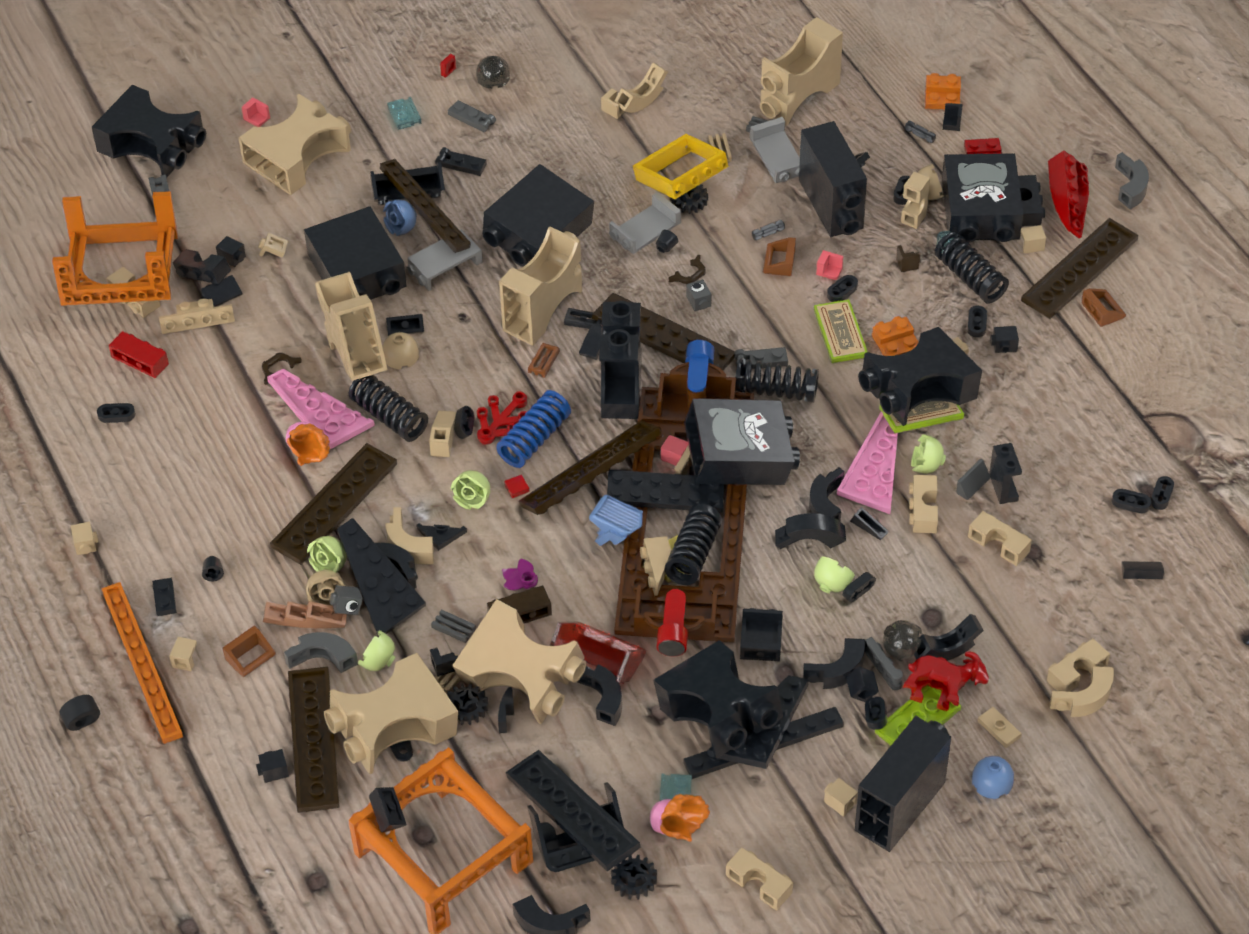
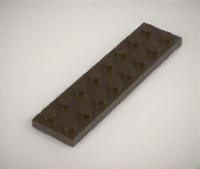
[1021,218,1138,319]
[592,293,735,371]
[518,420,662,515]
[270,443,397,565]
[288,666,340,813]

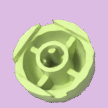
[911,434,946,474]
[451,470,491,510]
[307,536,347,573]
[814,556,855,594]
[358,630,396,671]

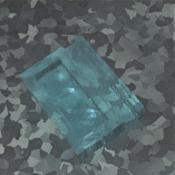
[387,96,422,130]
[659,773,692,801]

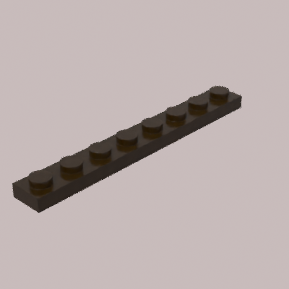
[380,159,471,253]

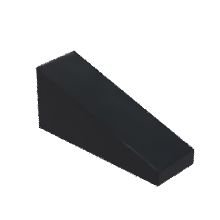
[850,507,889,541]

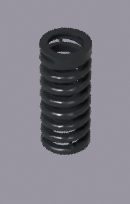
[934,232,1009,304]
[736,358,819,403]
[348,375,429,442]
[665,504,722,586]

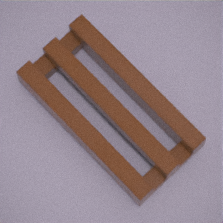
[528,343,560,378]

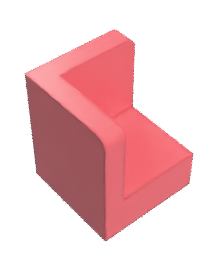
[242,97,270,127]
[816,250,844,280]
[661,435,688,466]

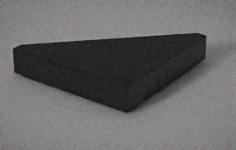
[416,523,467,551]

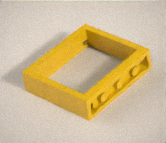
[633,134,729,199]

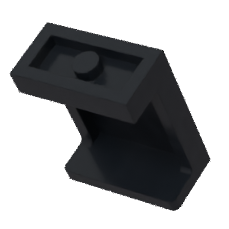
[989,443,1022,504]
[740,608,783,662]

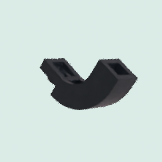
[809,467,844,522]
[775,513,846,549]
[375,543,418,589]
[909,614,984,661]
[803,638,865,689]
[577,664,622,726]
[512,895,591,934]

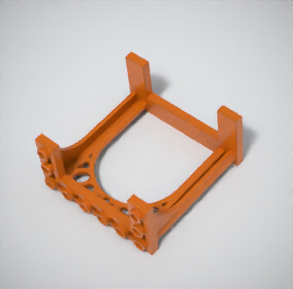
[52,191,178,306]
[348,747,533,934]

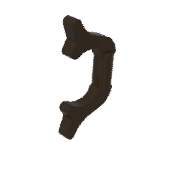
[668,254,706,284]
[262,353,302,385]

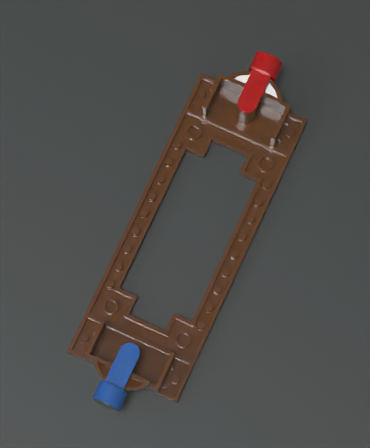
[614,340,754,657]

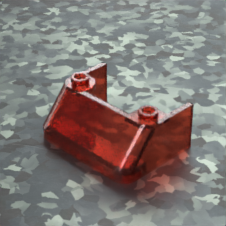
[550,621,647,684]

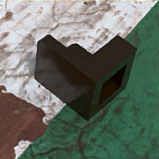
[896,245,920,272]

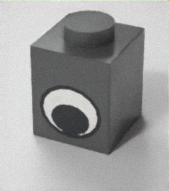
[686,279,712,311]
[330,585,363,615]

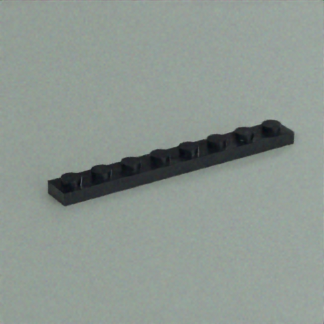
[683,707,844,779]

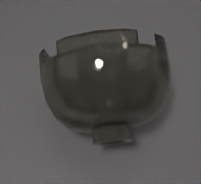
[476,56,510,89]
[883,620,922,662]

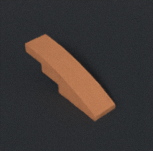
[263,601,347,629]

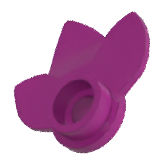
[502,558,538,591]

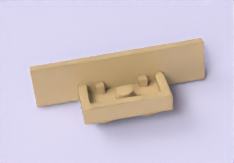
[159,299,235,334]

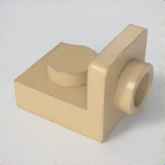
[258,233,288,257]

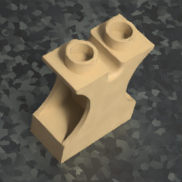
[760,17,843,126]
[239,94,351,195]
[499,227,582,346]
[314,272,388,381]
[452,599,586,724]
[324,653,458,775]

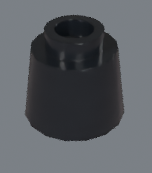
[656,229,679,253]
[202,556,224,582]

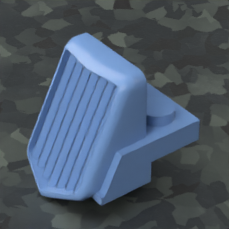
[589,495,643,546]

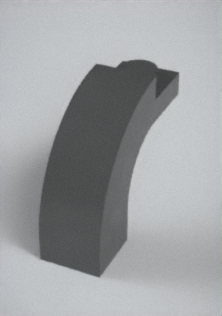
[1115,152,1149,210]
[284,632,358,673]

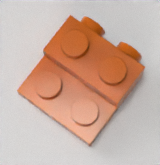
[925,73,961,109]
[872,316,919,356]

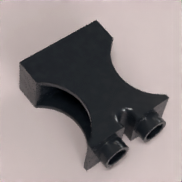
[91,85,207,178]
[599,301,642,419]
[858,327,982,426]
[653,640,783,759]

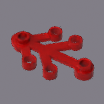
[477,391,528,445]

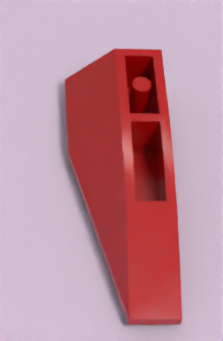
[1048,150,1089,239]

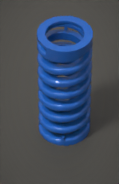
[496,390,571,468]

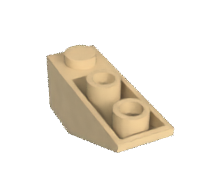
[429,411,456,457]
[640,536,671,596]

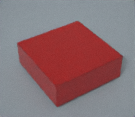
[440,53,456,78]
[504,474,530,499]

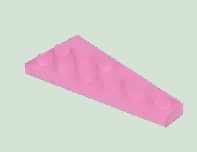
[267,369,375,449]
[837,411,898,514]

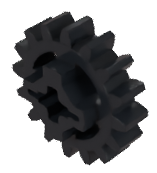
[670,184,708,214]
[447,684,488,725]
[611,855,657,900]

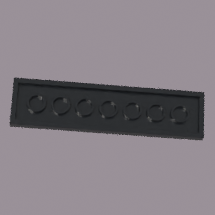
[506,750,641,872]

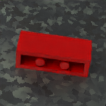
[109,331,169,378]

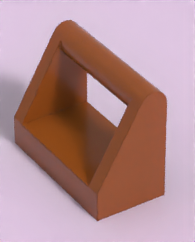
[763,237,796,276]
[1081,288,1126,327]
[222,625,276,677]

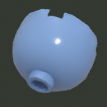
[383,200,417,236]
[972,756,1014,799]

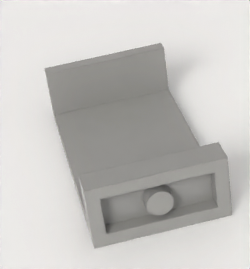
[749,117,800,184]
[609,192,681,254]
[407,229,482,291]

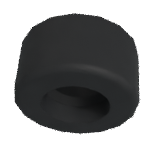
[59,694,101,731]

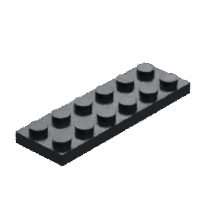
[607,470,724,513]

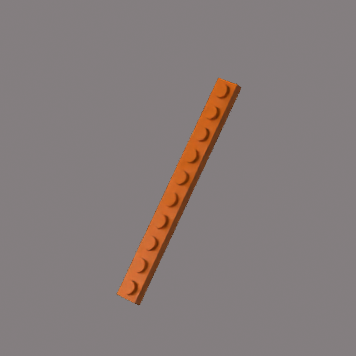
[101,582,183,744]

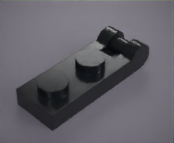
[435,147,487,176]

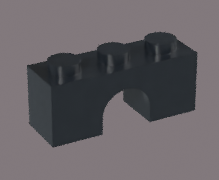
[1018,175,1045,226]
[172,249,231,284]

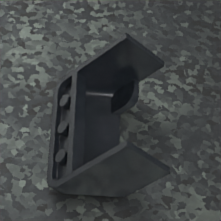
[370,162,445,205]
[527,782,624,872]

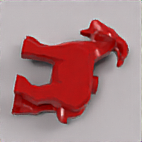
[903,651,989,712]

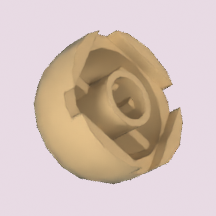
[917,164,944,200]
[382,332,419,369]
[306,569,345,606]

